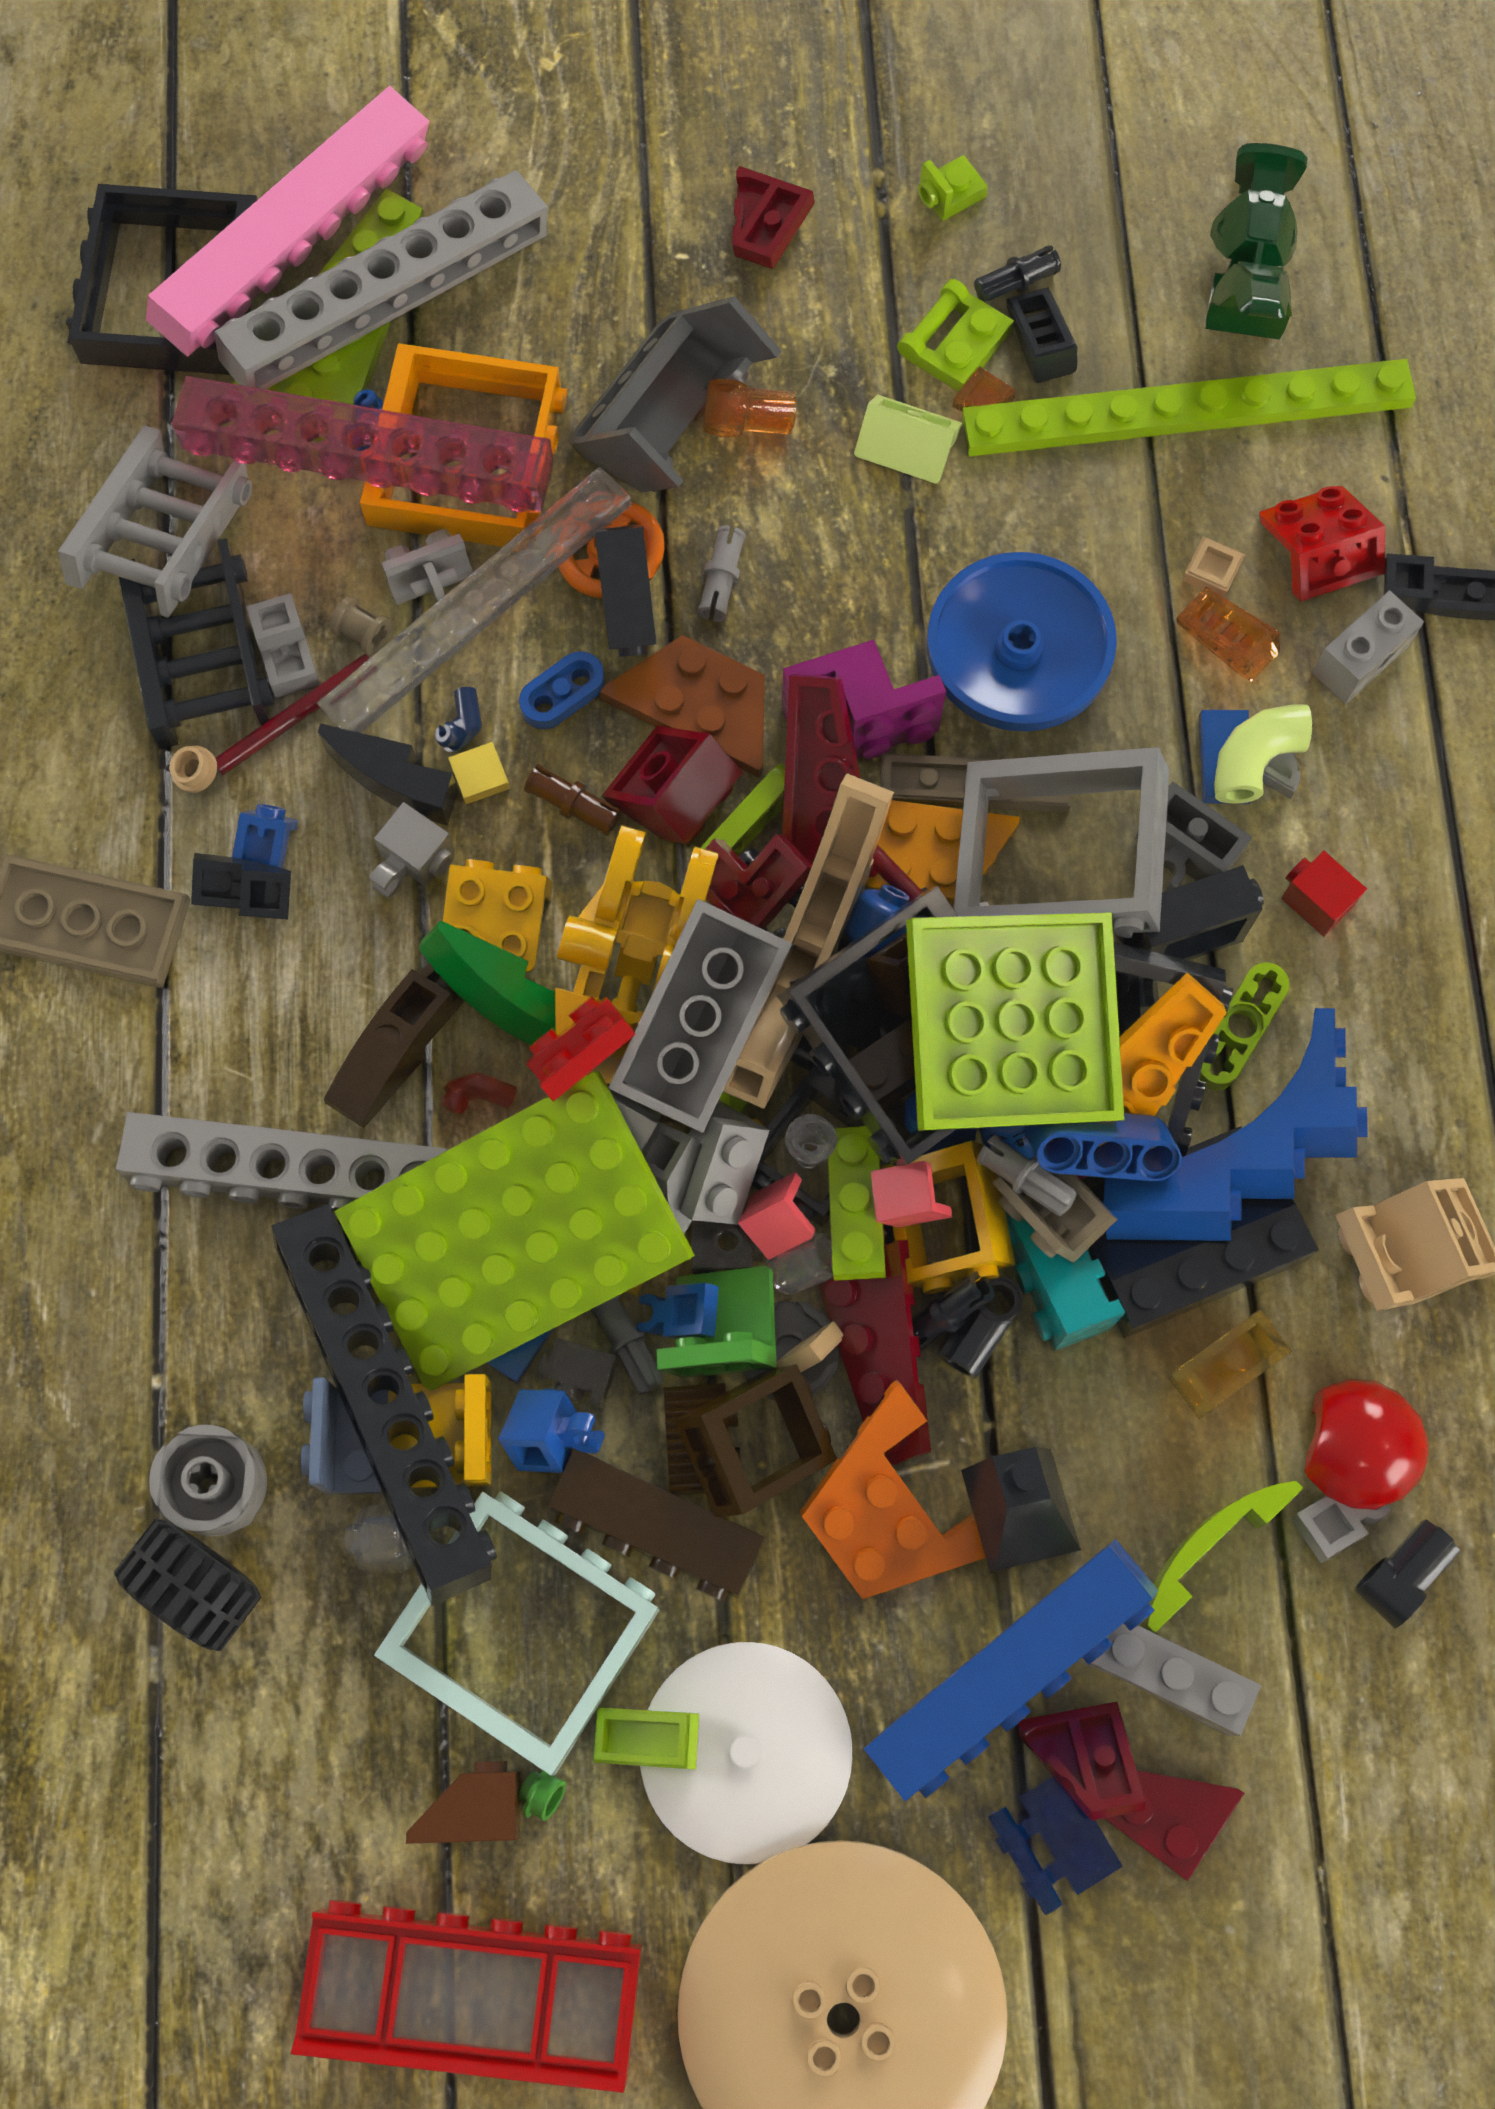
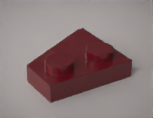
[1103,1770,1245,1881]

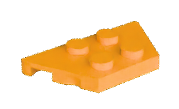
[866,800,1020,905]

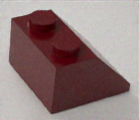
[601,725,743,844]

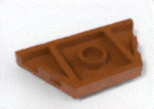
[600,635,765,778]

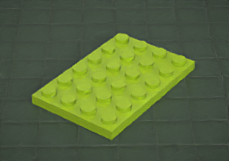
[335,1071,695,1391]

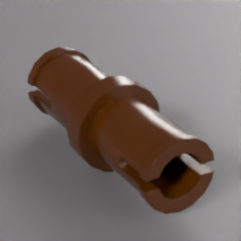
[524,764,622,836]

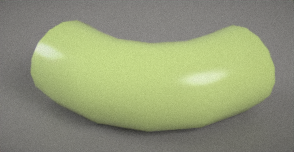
[1214,704,1312,804]

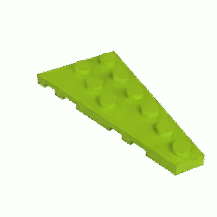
[232,188,424,457]

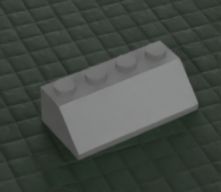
[609,899,792,1133]

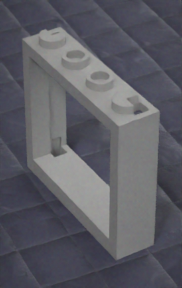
[954,747,1170,938]

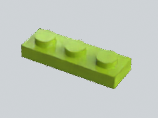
[827,1126,886,1281]

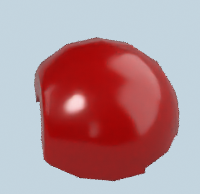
[1304,1379,1429,1510]

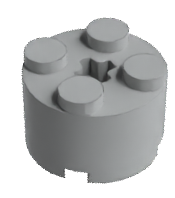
[149,1425,267,1537]

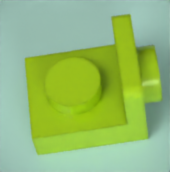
[918,155,988,221]

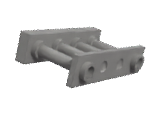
[58,425,252,618]

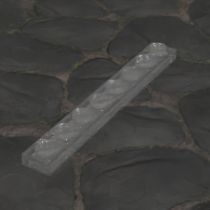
[317,466,632,733]

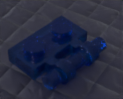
[988,1776,1123,1915]

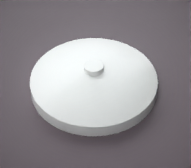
[640,1642,852,1864]

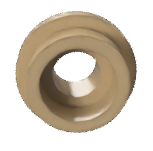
[170,746,217,793]

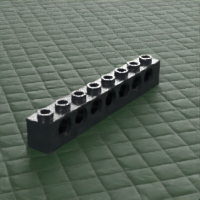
[271,1204,497,1606]

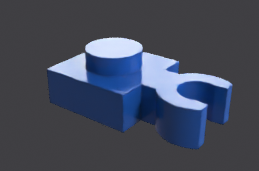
[637,1283,719,1340]

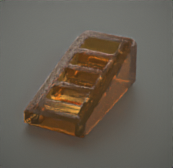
[1176,587,1280,682]

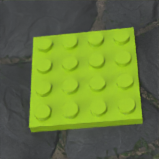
[906,912,1124,1131]

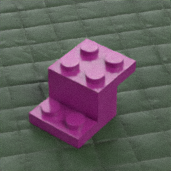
[782,639,946,759]

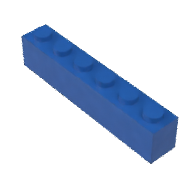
[864,1539,1158,1802]

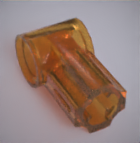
[703,378,796,437]

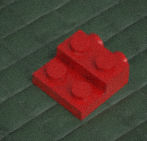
[526,996,636,1102]

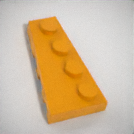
[1099,973,1227,1146]

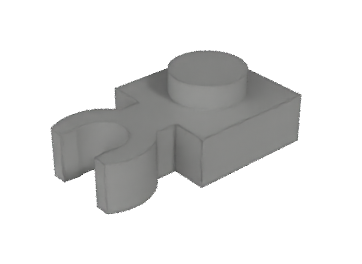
[1291,1496,1391,1564]

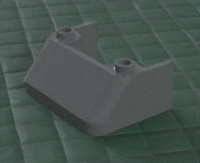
[569,296,781,493]

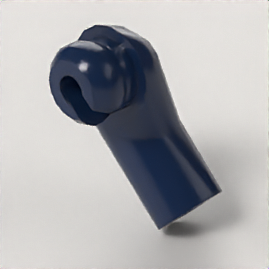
[435,687,482,752]

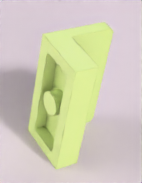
[854,394,962,483]

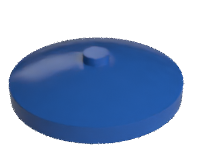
[927,552,1117,731]

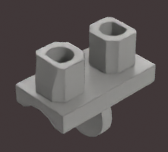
[381,528,474,605]

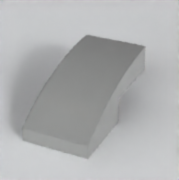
[246,593,320,698]

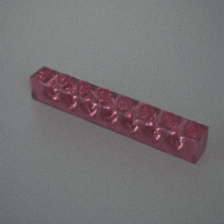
[172,376,554,512]

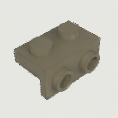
[992,1155,1118,1263]

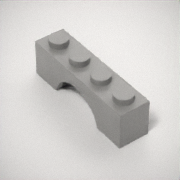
[1077,1623,1261,1736]

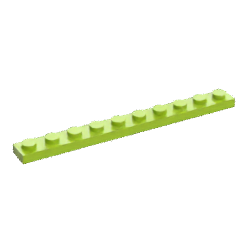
[962,359,1416,457]

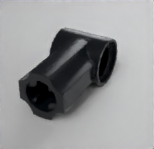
[938,1276,1023,1379]
[1354,1519,1460,1629]

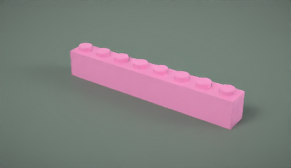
[146,85,430,357]

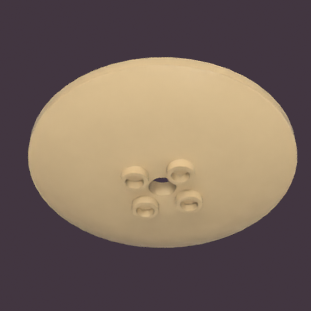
[677,1840,1007,2109]

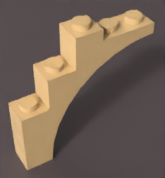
[723,774,894,1109]

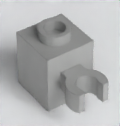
[369,802,455,899]

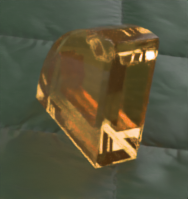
[952,367,1016,411]

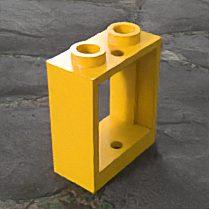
[882,1141,1016,1294]

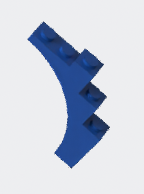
[1103,1008,1368,1241]

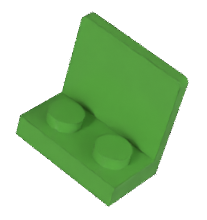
[657,1266,777,1378]

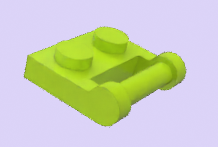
[897,279,1014,394]

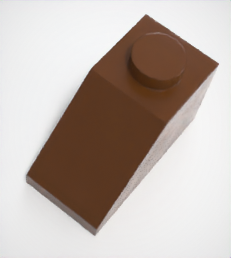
[406,1761,520,1844]

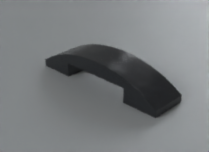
[1384,553,1495,620]

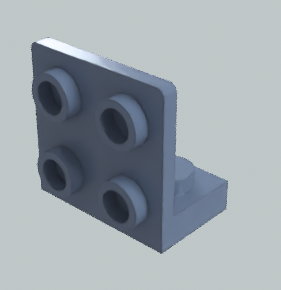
[301,1377,389,1495]

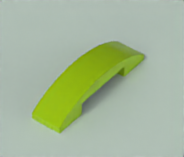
[1140,1481,1303,1633]

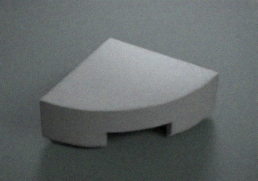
[1263,753,1300,799]

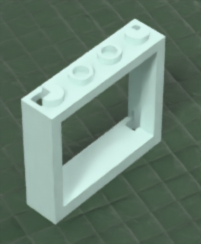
[374,1491,660,1776]

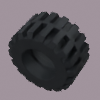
[114,1519,262,1651]

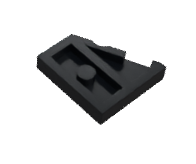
[790,957,881,1051]

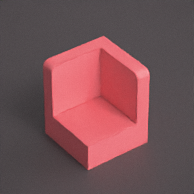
[871,1161,952,1228]
[738,1172,815,1260]

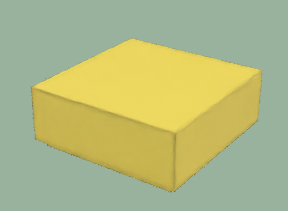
[448,742,510,804]

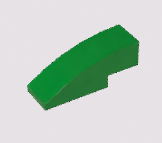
[419,920,556,1045]

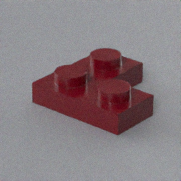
[684,834,812,930]

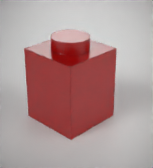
[1281,850,1367,937]

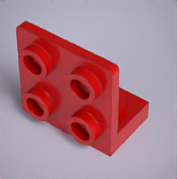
[1259,486,1385,602]

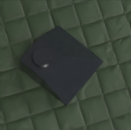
[961,1447,1081,1573]

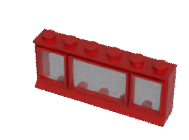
[290,1900,642,2093]

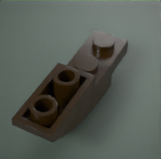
[324,963,465,1128]

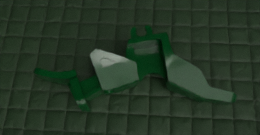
[1205,143,1308,340]

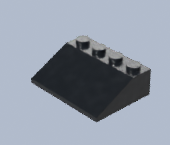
[1087,1126,1318,1338]

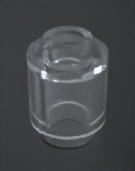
[766,1233,833,1296]

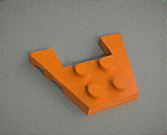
[799,1380,986,1599]

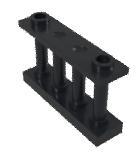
[119,538,275,749]

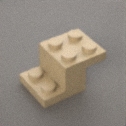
[1335,1178,1495,1311]

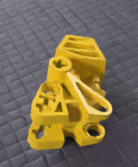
[555,825,719,1084]

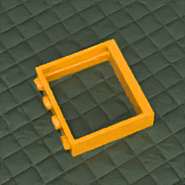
[360,343,568,551]

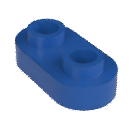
[519,651,605,729]

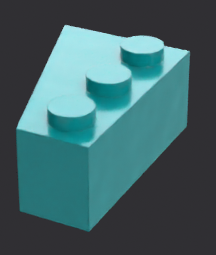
[1005,1211,1125,1351]

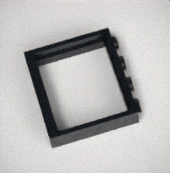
[66,184,258,375]
[777,886,958,1166]
[1052,942,1233,1157]

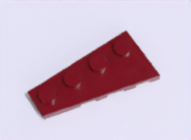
[782,674,878,877]
[815,1240,931,1467]

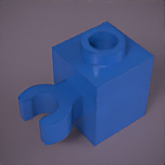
[498,1388,605,1473]

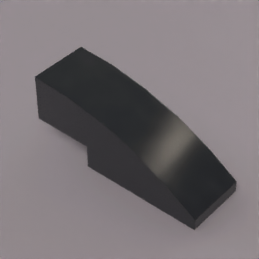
[318,723,458,826]

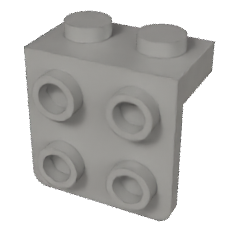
[680,1100,770,1225]

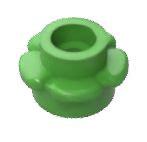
[519,1771,566,1821]

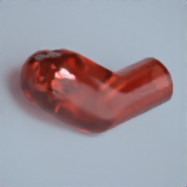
[442,1072,517,1113]

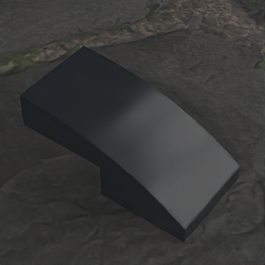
[191,853,291,920]

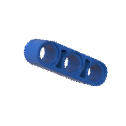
[1025,1113,1182,1181]

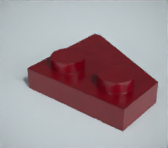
[732,166,815,269]
[1017,1701,1145,1821]

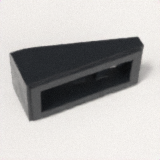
[1006,287,1078,383]

